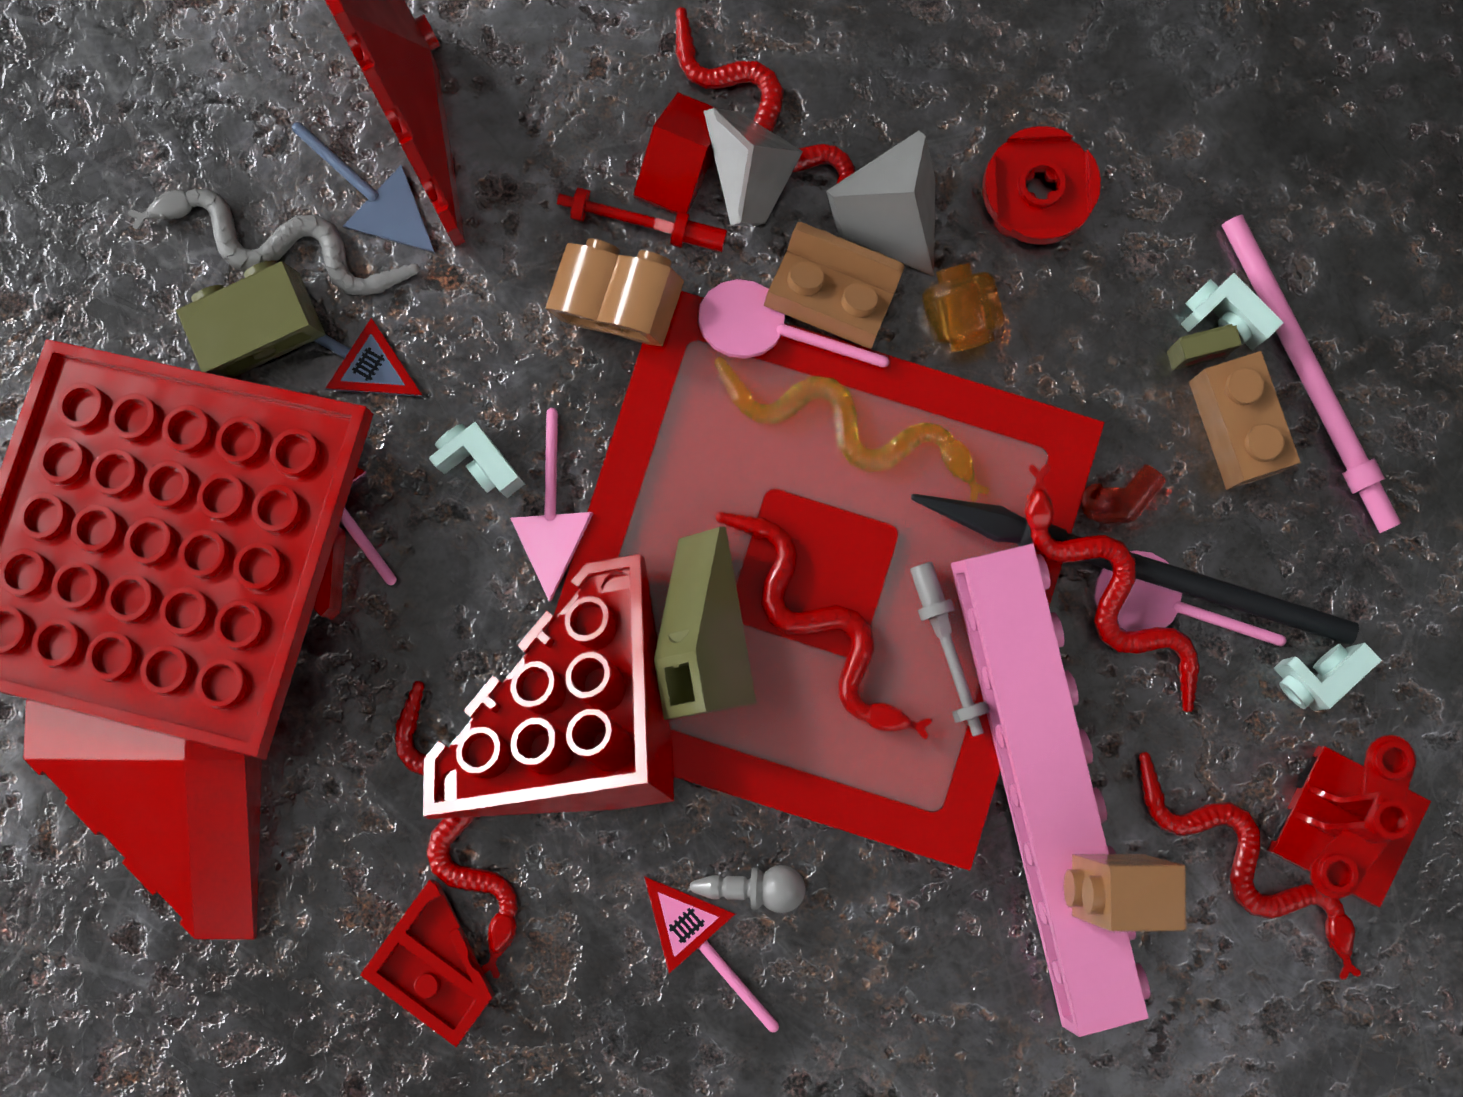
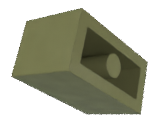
[176,261,326,378]

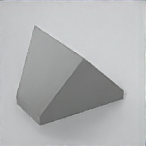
[704,108,803,227]
[826,131,936,277]

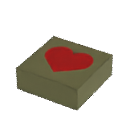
[1167,324,1242,371]

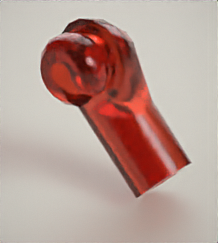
[1081,464,1167,524]

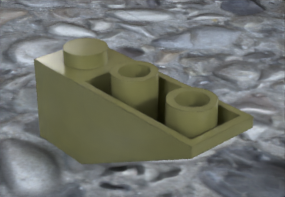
[654,527,757,720]

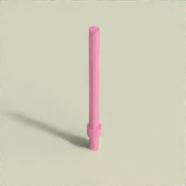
[1221,214,1401,533]

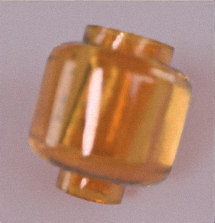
[922,262,1005,352]

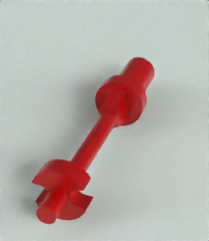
[557,187,728,252]

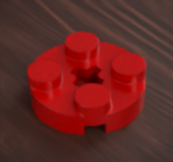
[982,126,1101,245]

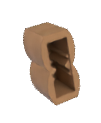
[545,238,684,346]

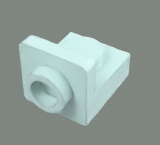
[1180,273,1284,350]
[429,422,525,498]
[1274,643,1382,711]

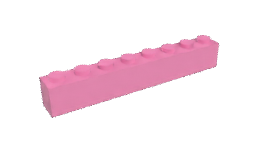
[951,543,1150,1037]

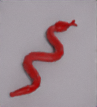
[675,7,856,184]
[1025,464,1200,713]
[715,511,932,739]
[394,681,518,978]
[1139,752,1361,980]

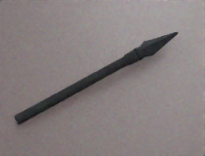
[911,494,1359,645]

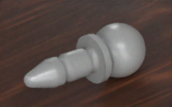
[689,865,806,913]

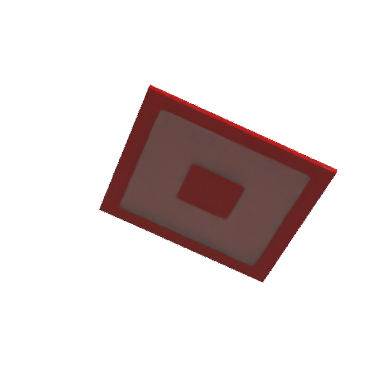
[554,291,1105,871]

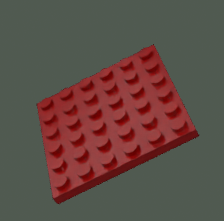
[0,339,374,760]

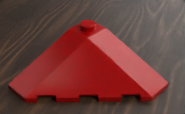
[325,0,465,247]
[423,554,674,819]
[23,700,262,940]

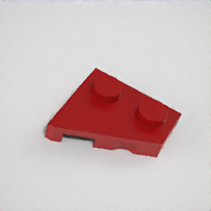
[360,879,495,1047]

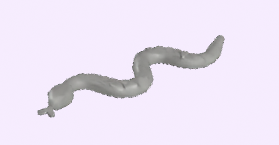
[128,189,420,296]

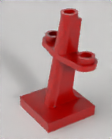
[1266,735,1431,908]

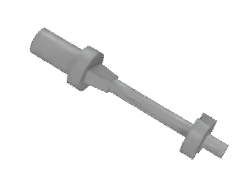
[910,562,989,736]

